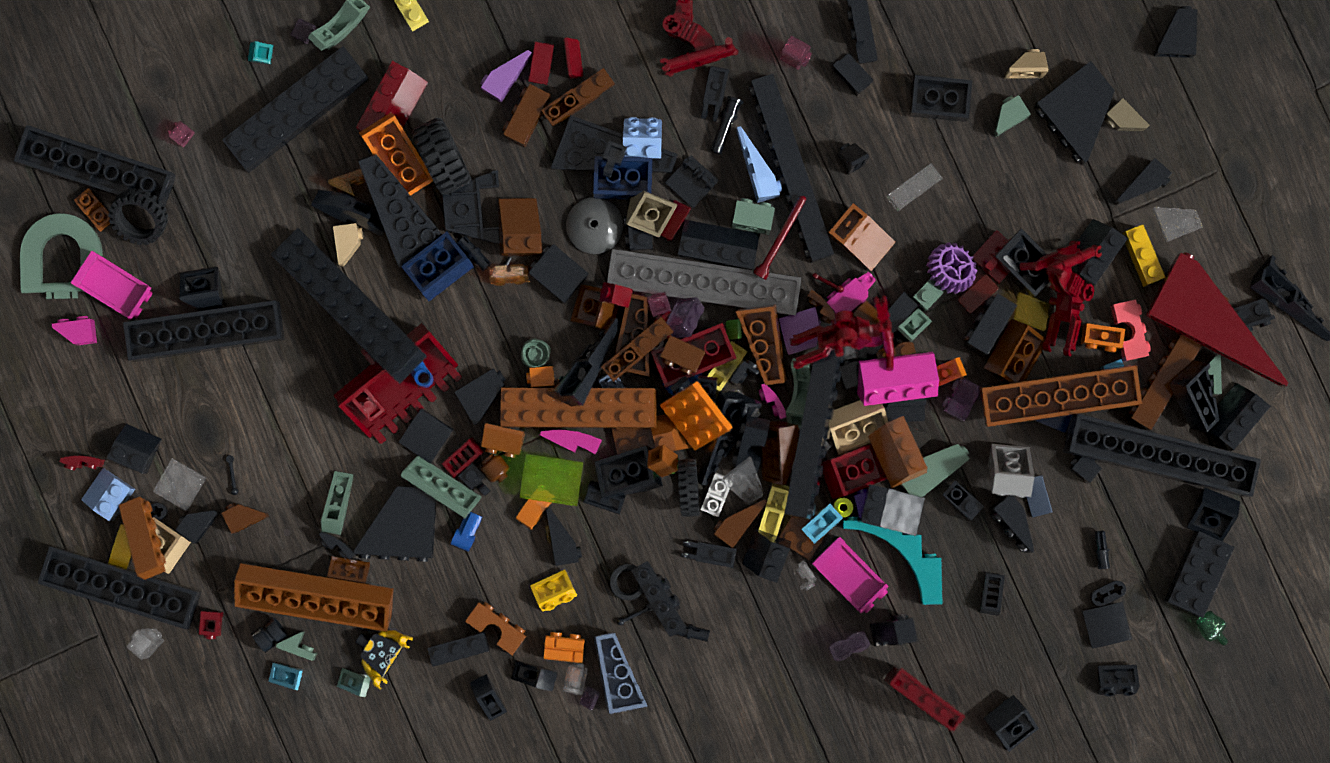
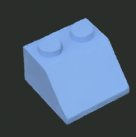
[81,468,135,521]

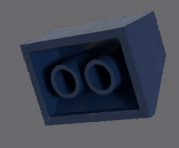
[593,156,652,200]
[401,232,474,301]

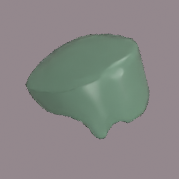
[520,338,551,368]

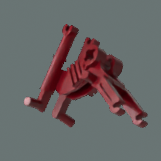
[660,0,739,77]
[1020,241,1102,357]
[790,296,894,371]

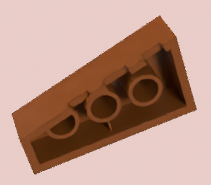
[736,304,787,385]

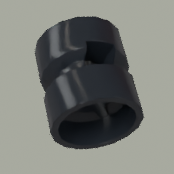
[251,617,288,653]

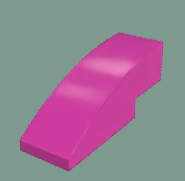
[540,430,602,454]

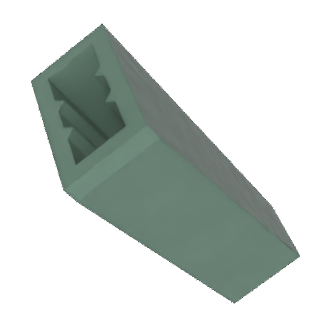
[900,444,970,497]

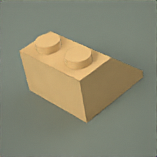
[153,517,191,574]

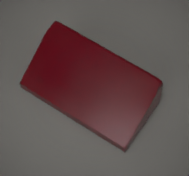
[564,38,583,79]
[660,200,691,242]

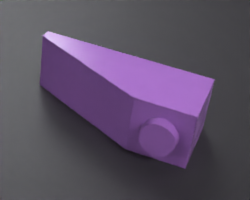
[480,50,532,103]

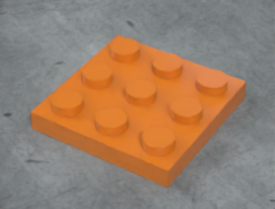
[660,381,732,450]

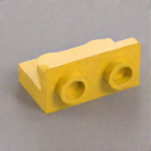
[530,570,577,612]

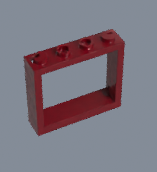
[884,665,965,732]

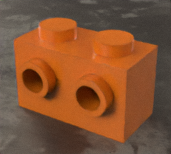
[1081,323,1125,352]

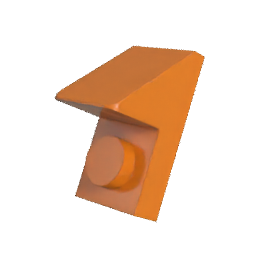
[937,357,967,387]

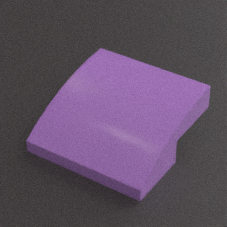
[779,307,821,355]

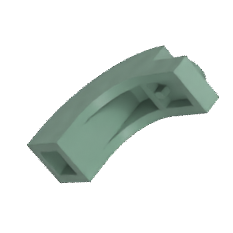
[308,0,370,51]
[786,358,812,428]

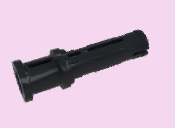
[710,96,743,155]

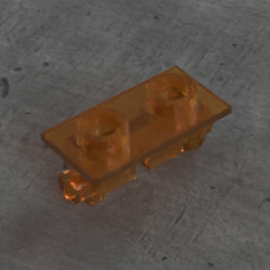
[489,264,529,286]

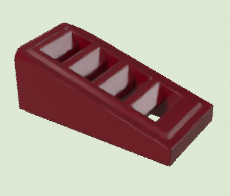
[441,437,484,478]

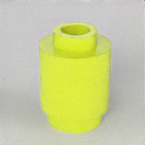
[833,498,853,517]

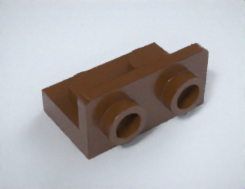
[327,556,370,584]

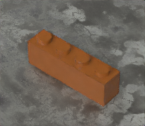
[119,497,166,580]

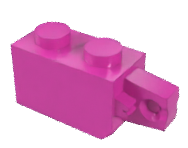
[827,272,876,313]

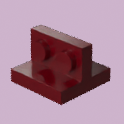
[972,230,1011,284]

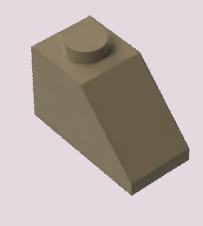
[1105,98,1150,131]

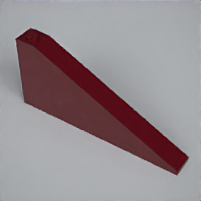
[1145,252,1288,387]

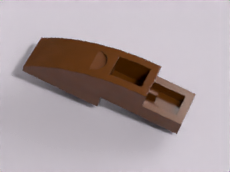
[541,68,615,126]
[601,316,674,382]

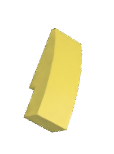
[758,483,789,536]

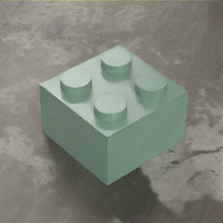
[732,198,775,235]

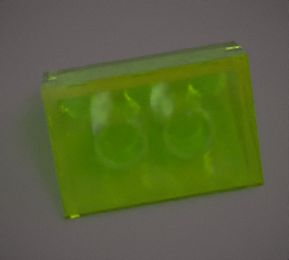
[520,454,583,506]

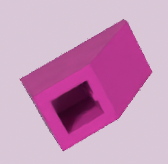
[52,316,97,346]

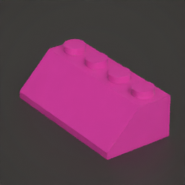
[857,352,939,406]

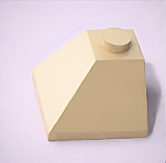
[1004,49,1048,79]

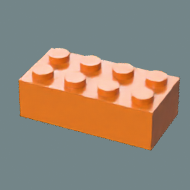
[359,113,433,195]

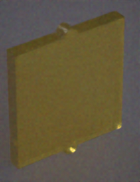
[1014,292,1050,331]

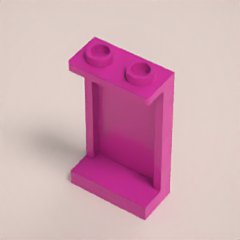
[71,251,153,320]
[811,537,889,613]

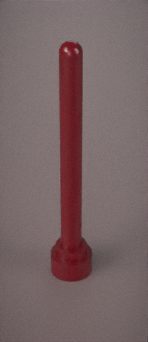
[753,195,806,280]

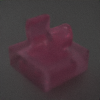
[168,121,195,148]
[647,292,671,317]

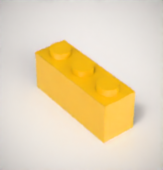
[1122,225,1165,287]

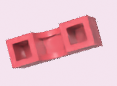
[1110,300,1151,362]

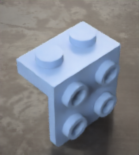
[623,117,662,158]

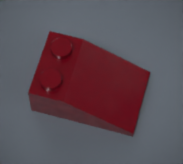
[821,444,887,499]

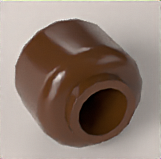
[481,454,509,483]

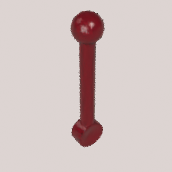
[812,273,844,293]

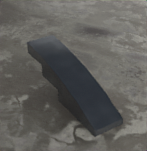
[852,291,918,361]

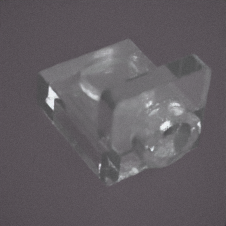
[797,560,817,591]

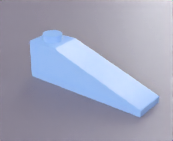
[736,126,782,203]

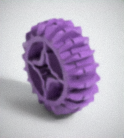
[926,242,977,294]

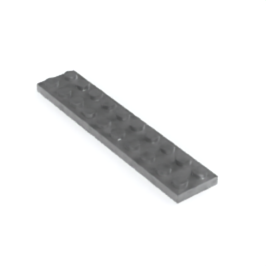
[607,249,801,316]

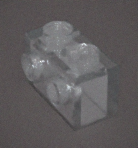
[127,628,164,660]

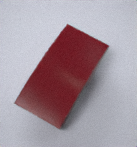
[528,41,554,85]
[59,456,105,471]

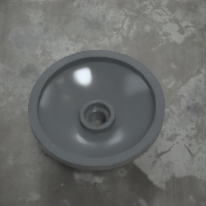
[566,197,623,254]

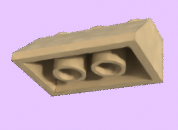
[828,400,888,455]

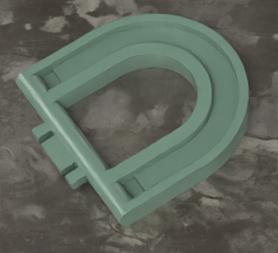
[20,214,103,299]

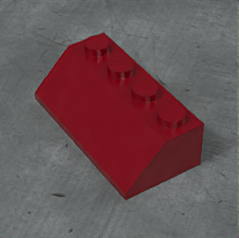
[356,61,428,132]
[651,323,737,388]

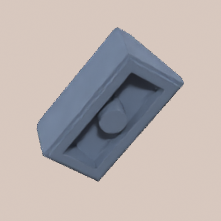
[1026,475,1052,518]

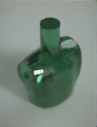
[1196,611,1228,646]

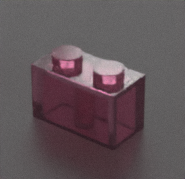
[780,36,812,70]

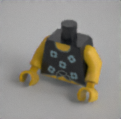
[355,630,413,690]

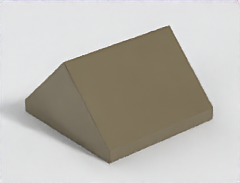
[626,191,677,237]

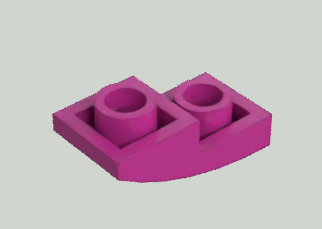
[758,384,787,420]

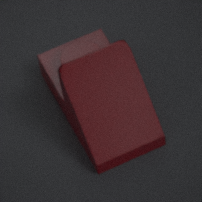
[352,387,385,422]

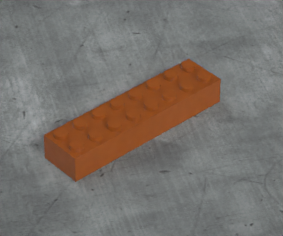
[980,365,1142,427]
[500,388,657,428]
[235,563,394,632]

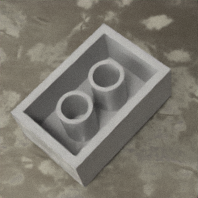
[988,444,1034,497]

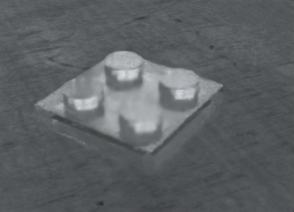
[153,458,207,511]

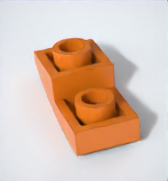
[516,485,555,530]

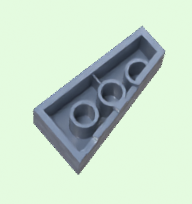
[593,633,647,714]

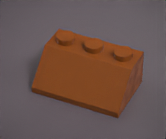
[868,416,927,488]

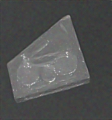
[1153,206,1203,242]
[722,457,763,506]

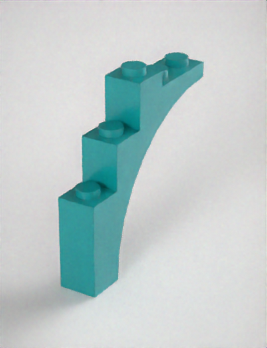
[842,517,942,605]

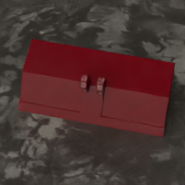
[334,323,462,444]

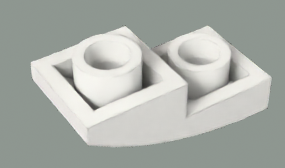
[701,472,733,517]

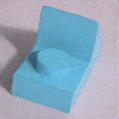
[802,504,843,543]
[268,663,302,690]

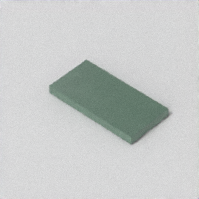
[400,455,481,518]

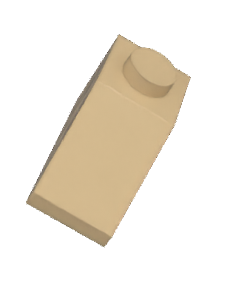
[333,223,363,266]

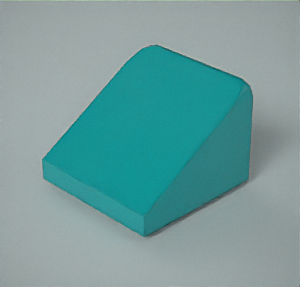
[248,41,273,64]

